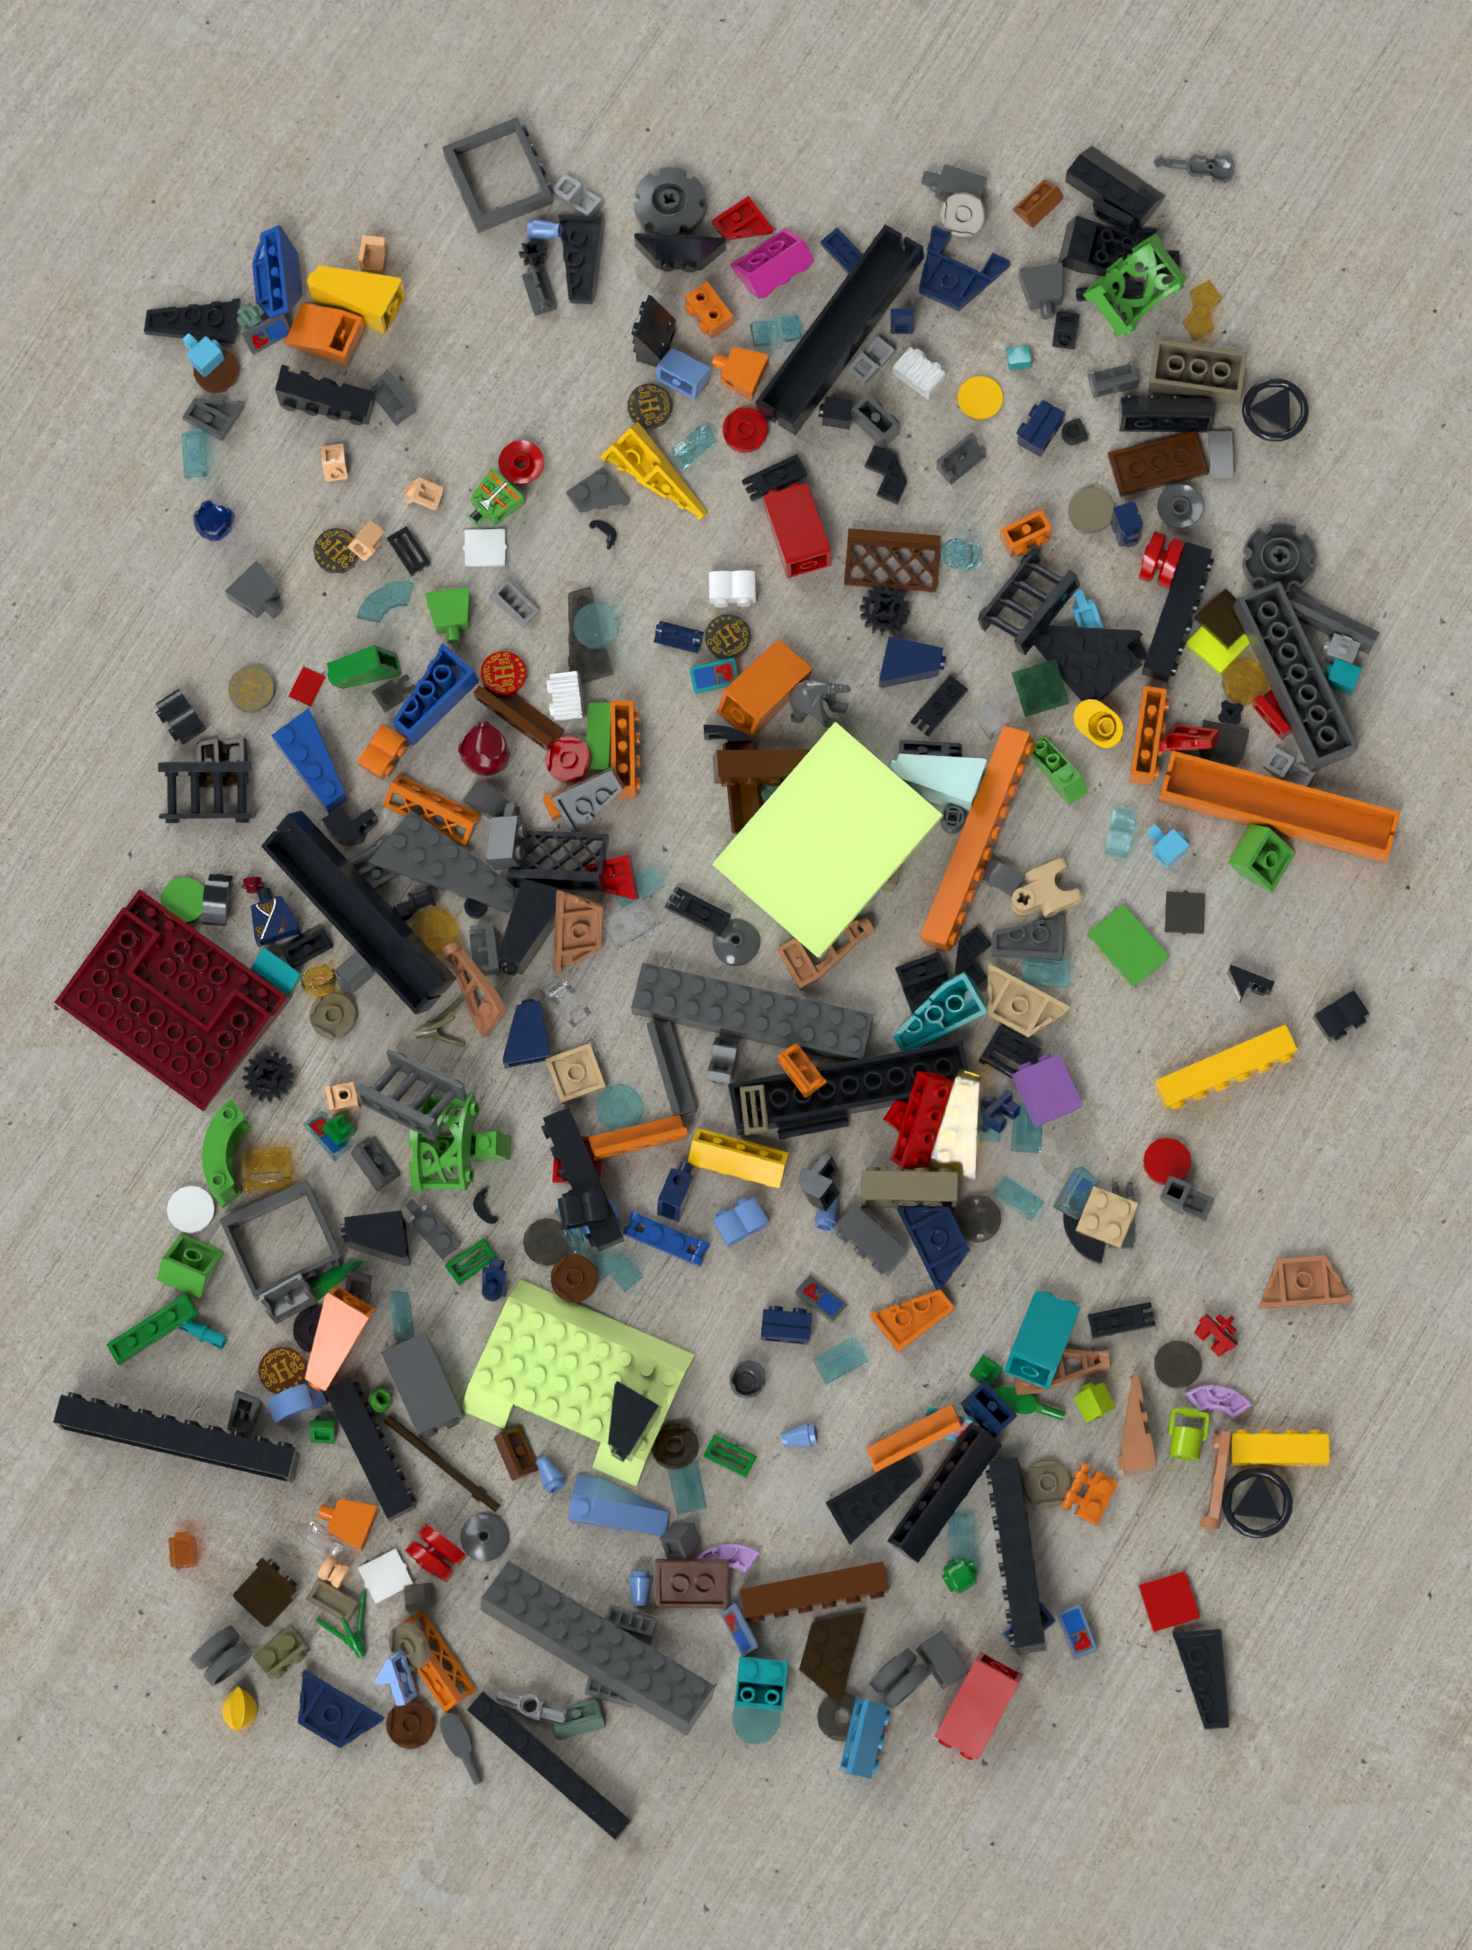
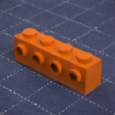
[1129,686,1170,786]
[610,700,641,799]

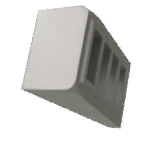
[489,578,540,627]

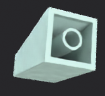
[889,754,987,815]

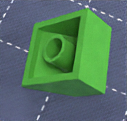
[1228,824,1295,892]
[157,1233,224,1298]

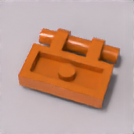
[1061,1463,1118,1525]

